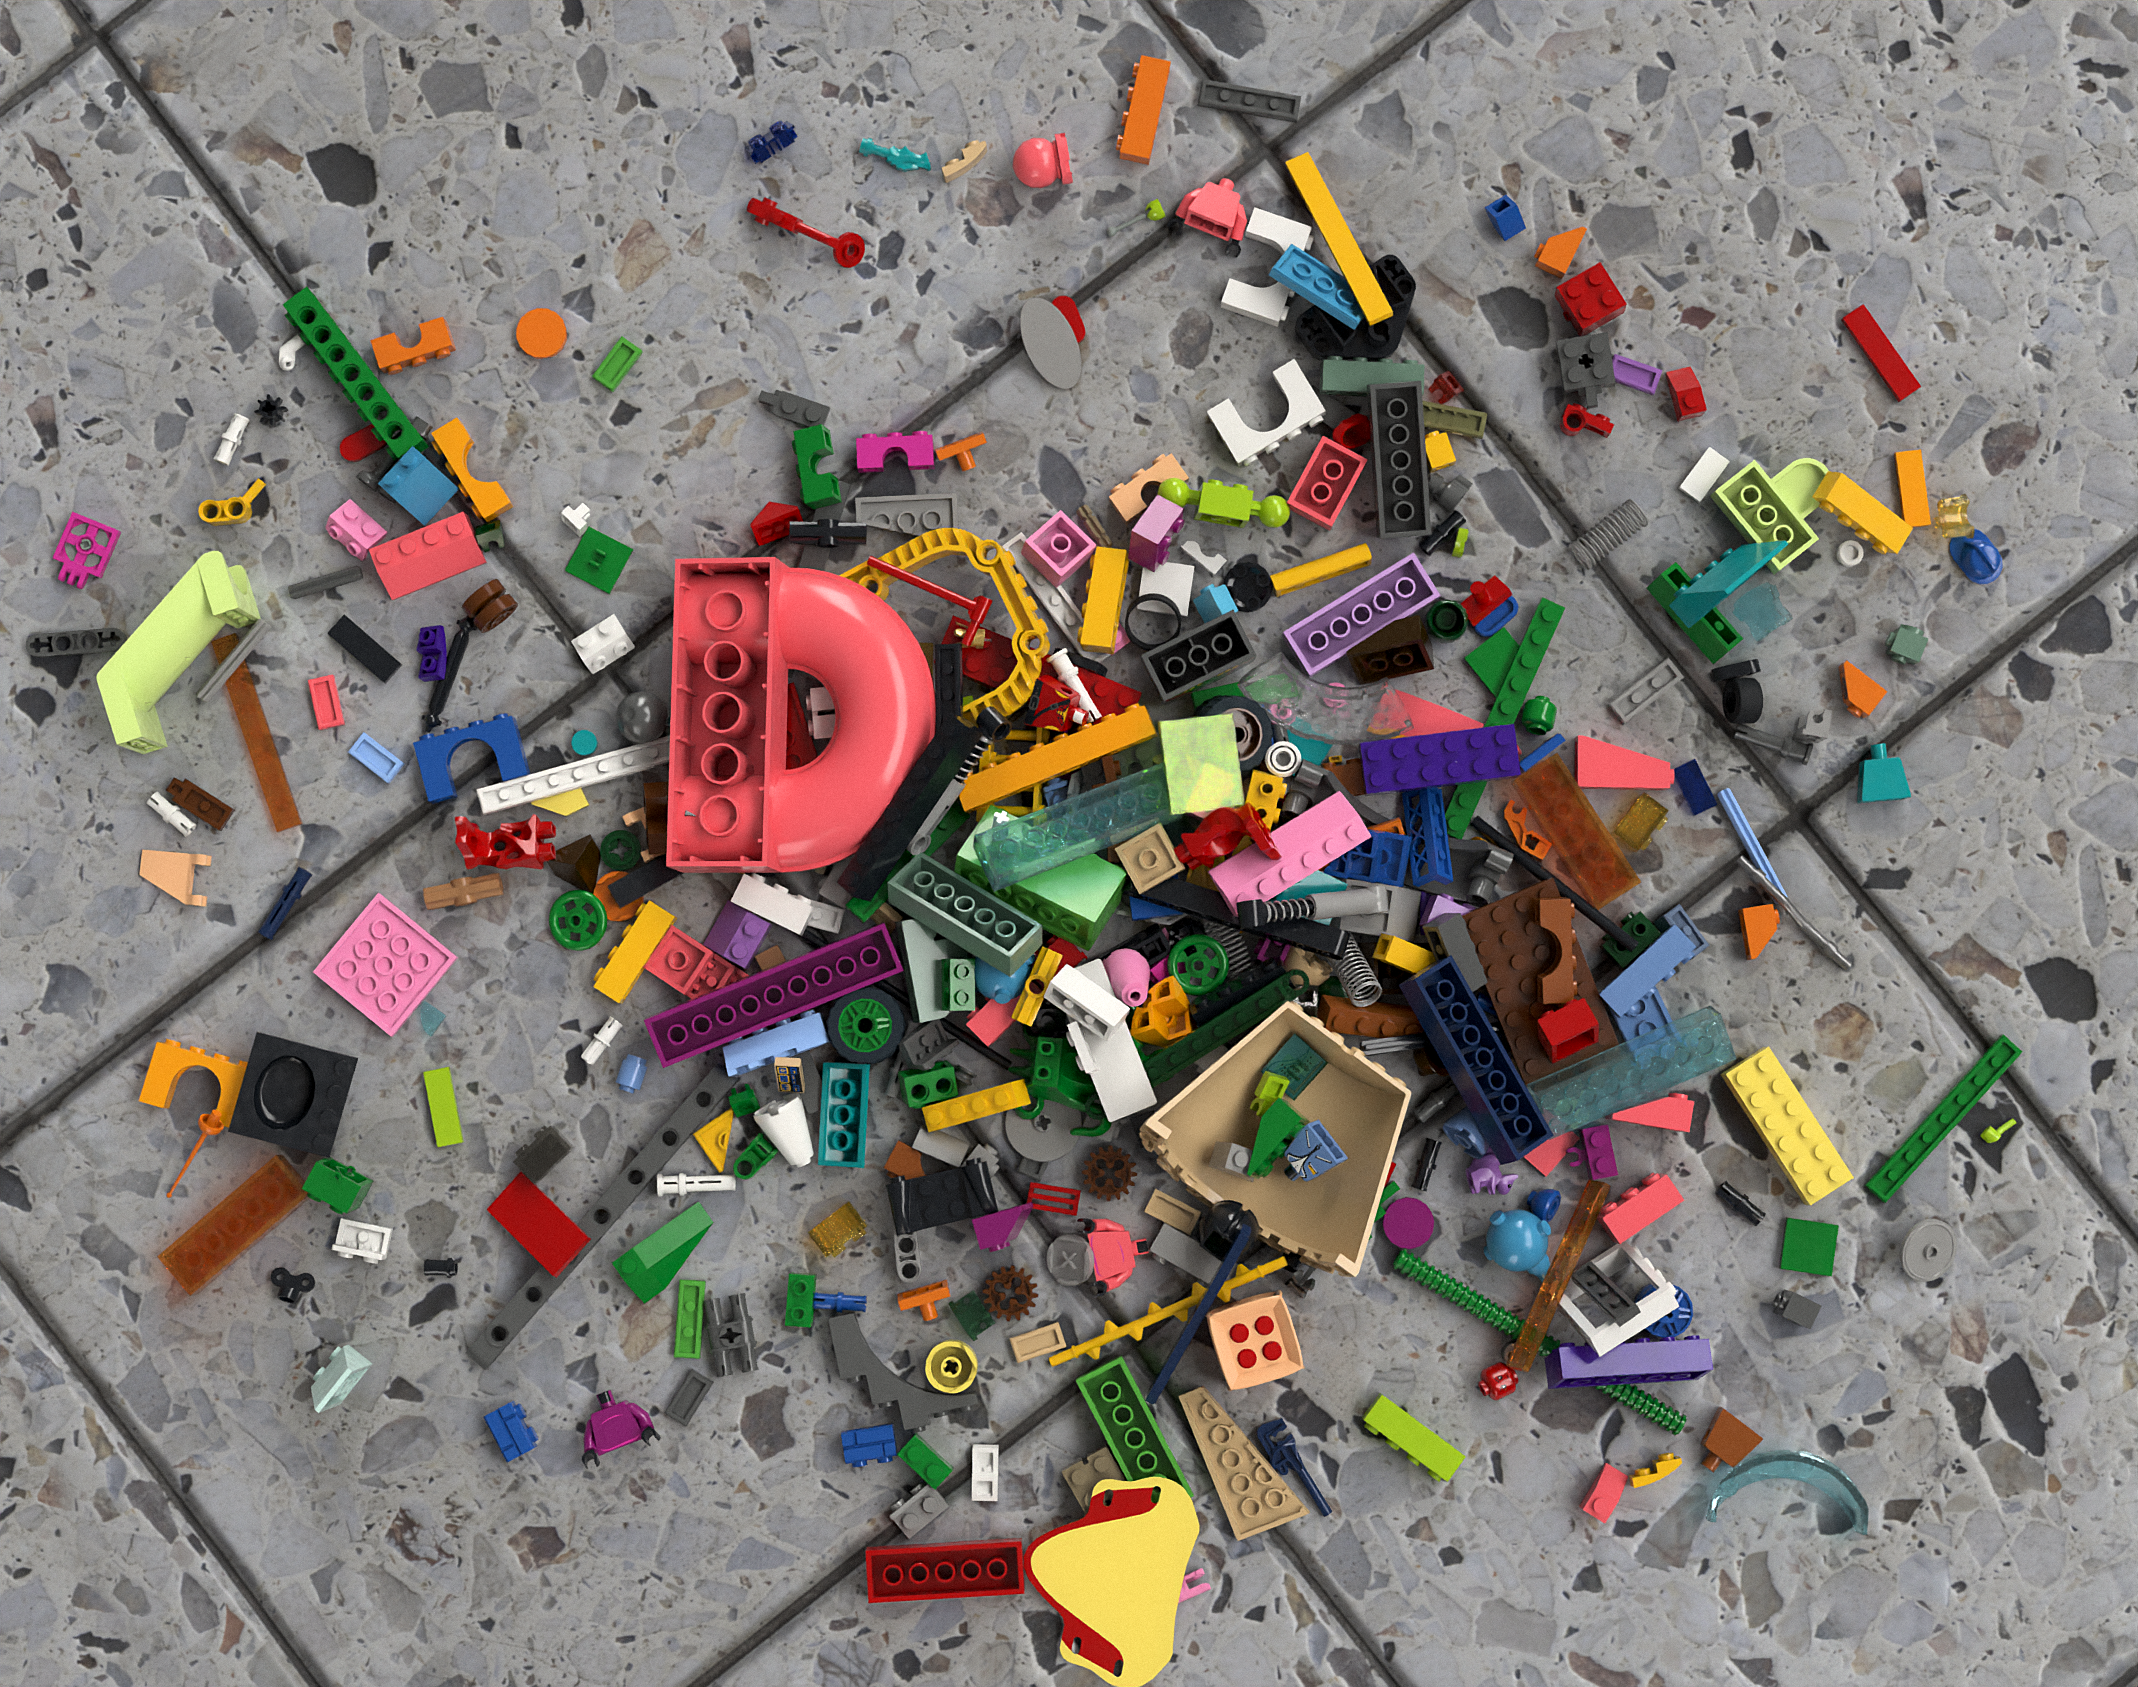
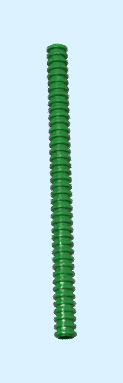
[1393,1248,1687,1436]

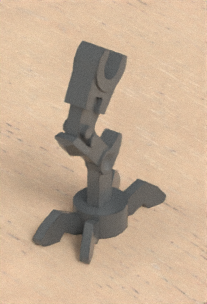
[1285,1266,1316,1299]

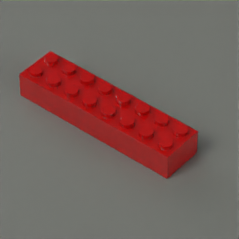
[934,615,1142,726]

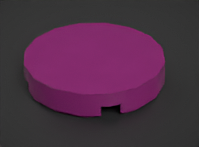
[1382,1197,1434,1249]

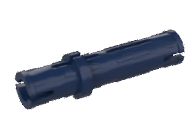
[258,866,313,940]

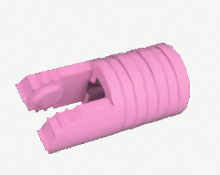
[1178,1568,1211,1604]

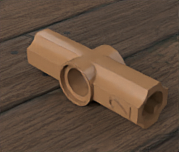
[423,873,504,910]

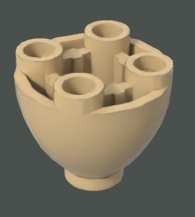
[1283,946,1333,990]

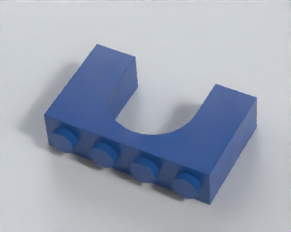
[413,713,530,804]

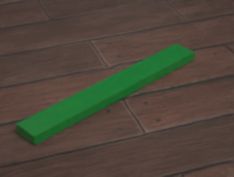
[1864,1034,2022,1203]

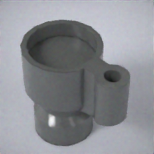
[1428,473,1473,512]

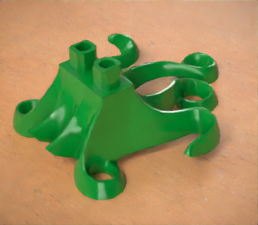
[1008,1005,1174,1137]

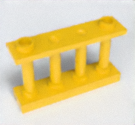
[976,727,1050,826]

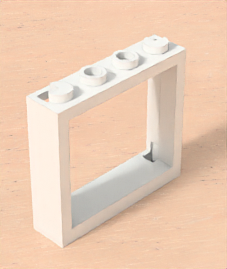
[1547,1241,1679,1357]

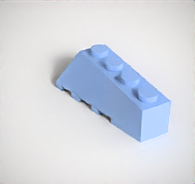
[722,1010,831,1076]

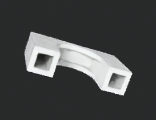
[1221,207,1314,327]
[1207,359,1326,467]

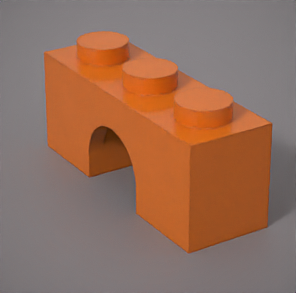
[370,317,456,375]

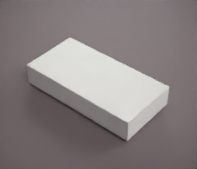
[1678,447,1730,503]

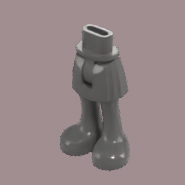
[356,416,433,503]

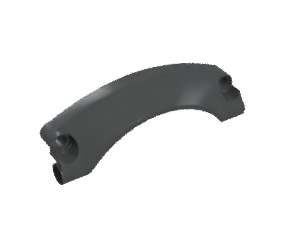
[1280,759,1514,907]

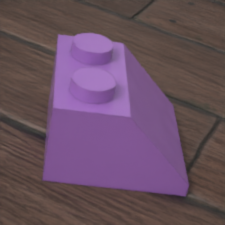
[703,900,773,970]

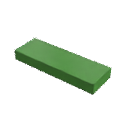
[674,1279,706,1359]

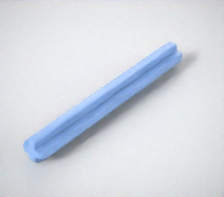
[1717,788,1788,904]

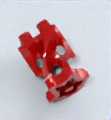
[1174,802,1282,870]
[455,814,556,870]

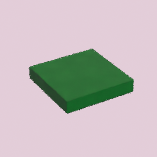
[1464,627,1519,698]
[1779,1217,1839,1277]

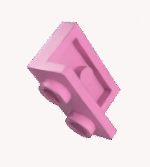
[326,499,387,561]

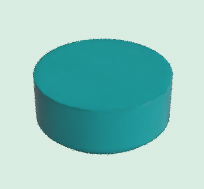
[571,730,598,756]

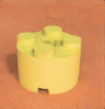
[925,1339,978,1393]

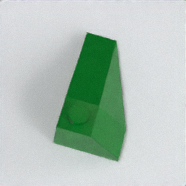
[612,1202,714,1304]

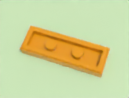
[1894,449,1931,528]

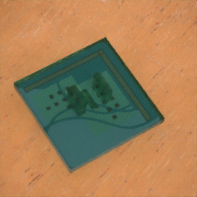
[1260,1033,1328,1101]

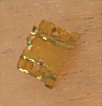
[1934,494,1975,539]

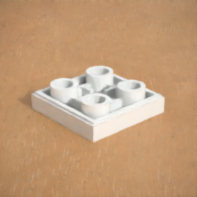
[1137,562,1194,617]

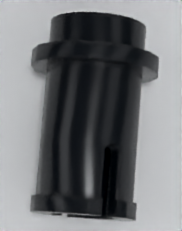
[424,1258,458,1278]

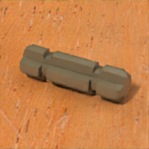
[1076,505,1113,548]

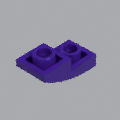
[416,625,447,682]

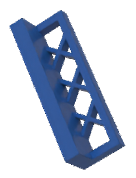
[1402,788,1453,887]

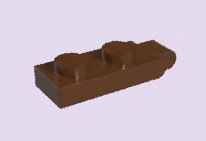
[166,777,235,831]

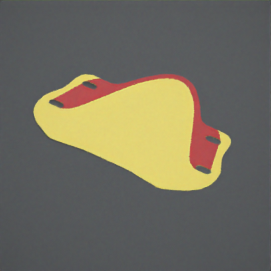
[1023,1477,1200,1687]

